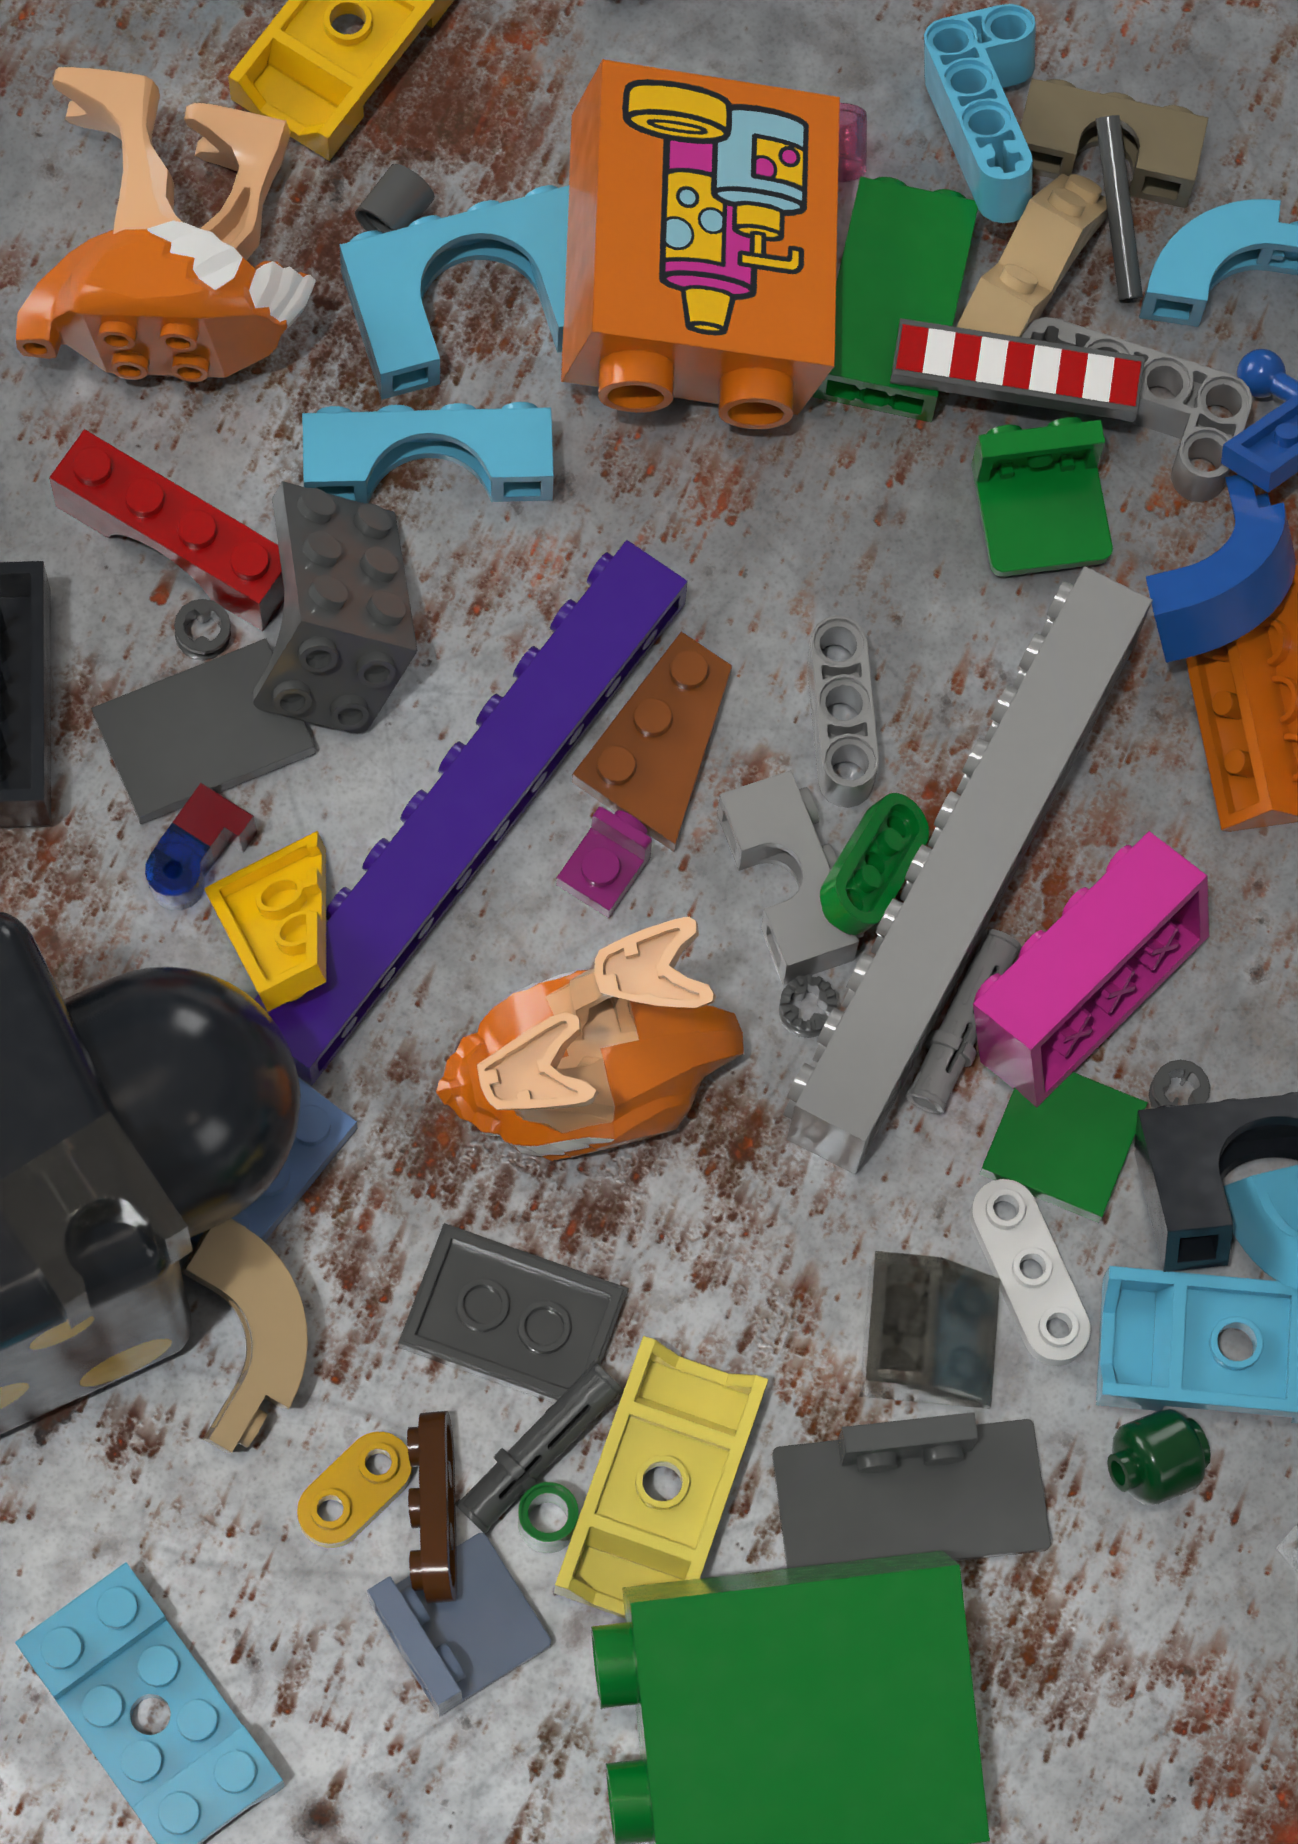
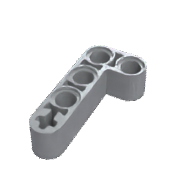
[1022,317,1252,502]

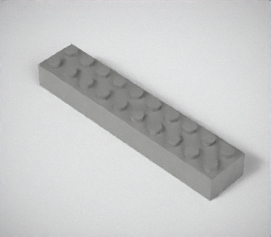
[783,566,1153,1175]

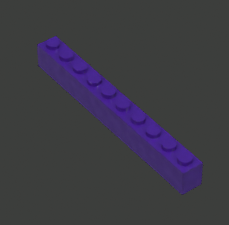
[254,540,688,1086]

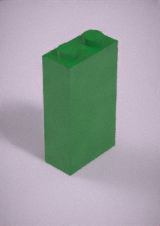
[812,176,978,423]

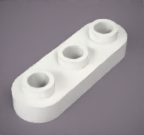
[970,1179,1090,1366]

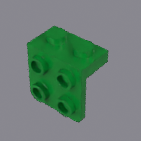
[971,417,1113,577]

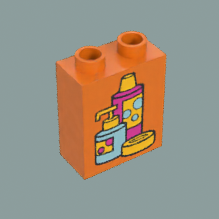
[561,59,840,429]

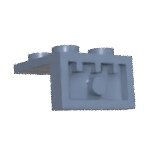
[367,1533,551,1717]

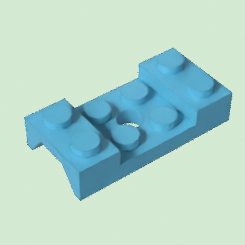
[1096,1266,1298,1424]
[15,1562,285,1844]

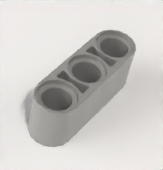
[807,615,879,808]

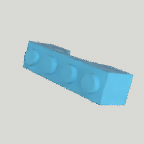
[302,402,554,504]

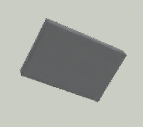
[91,638,316,825]
[398,1223,628,1403]

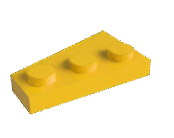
[204,831,326,1012]

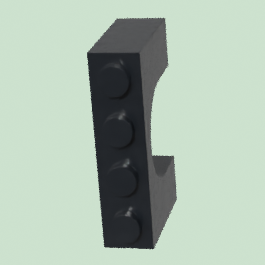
[1134,1092,1298,1272]

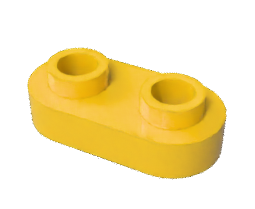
[297,1432,412,1548]

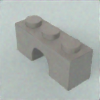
[717,770,864,985]

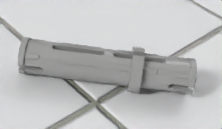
[906,929,1021,1114]

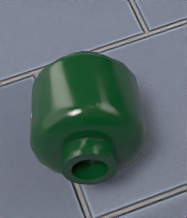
[1107,1409,1211,1505]

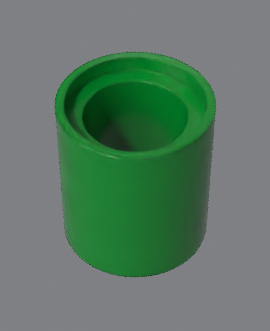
[518,1482,579,1553]

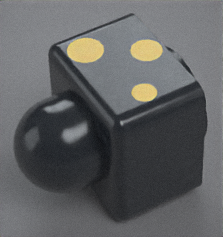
[0,912,301,1435]

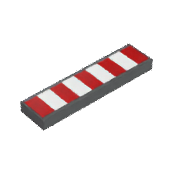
[890,318,1145,422]

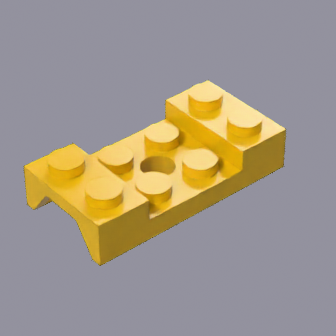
[228,0,454,161]

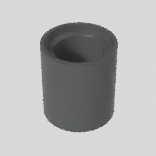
[355,164,435,233]

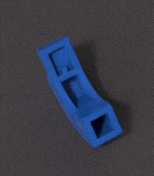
[1146,474,1296,663]

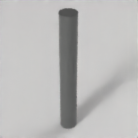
[1096,115,1143,301]

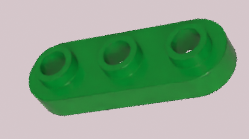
[820,793,929,935]

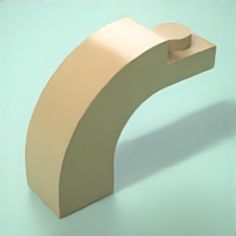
[181,1219,308,1453]

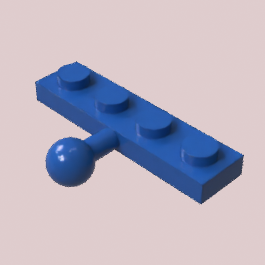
[1221,349,1298,492]

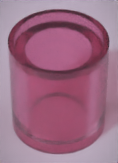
[838,103,867,182]

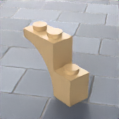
[956,173,1108,337]

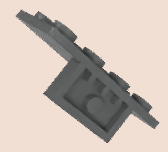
[772,1412,1051,1569]

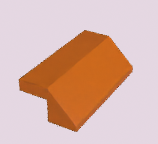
[1185,564,1298,832]

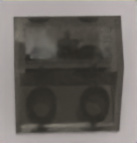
[859,1251,1000,1409]

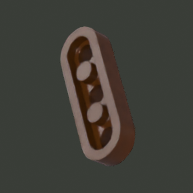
[407,1411,457,1604]

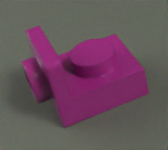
[556,806,652,918]

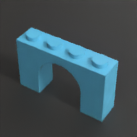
[340,185,569,400]

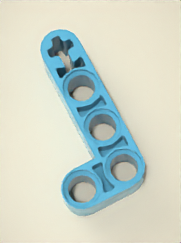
[924,4,1036,223]

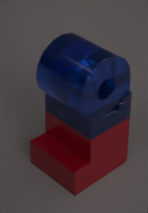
[145,783,257,910]

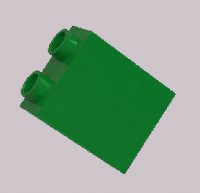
[591,1551,990,1844]

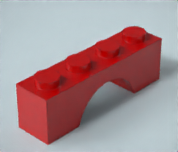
[49,429,284,631]

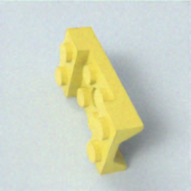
[554,1336,768,1619]

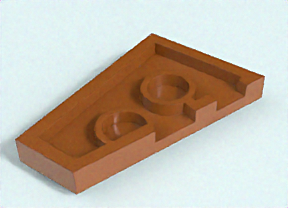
[572,631,732,852]

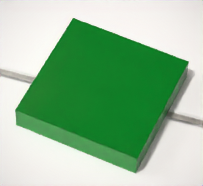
[979,1072,1148,1223]

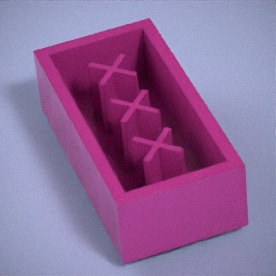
[973,831,1209,1108]

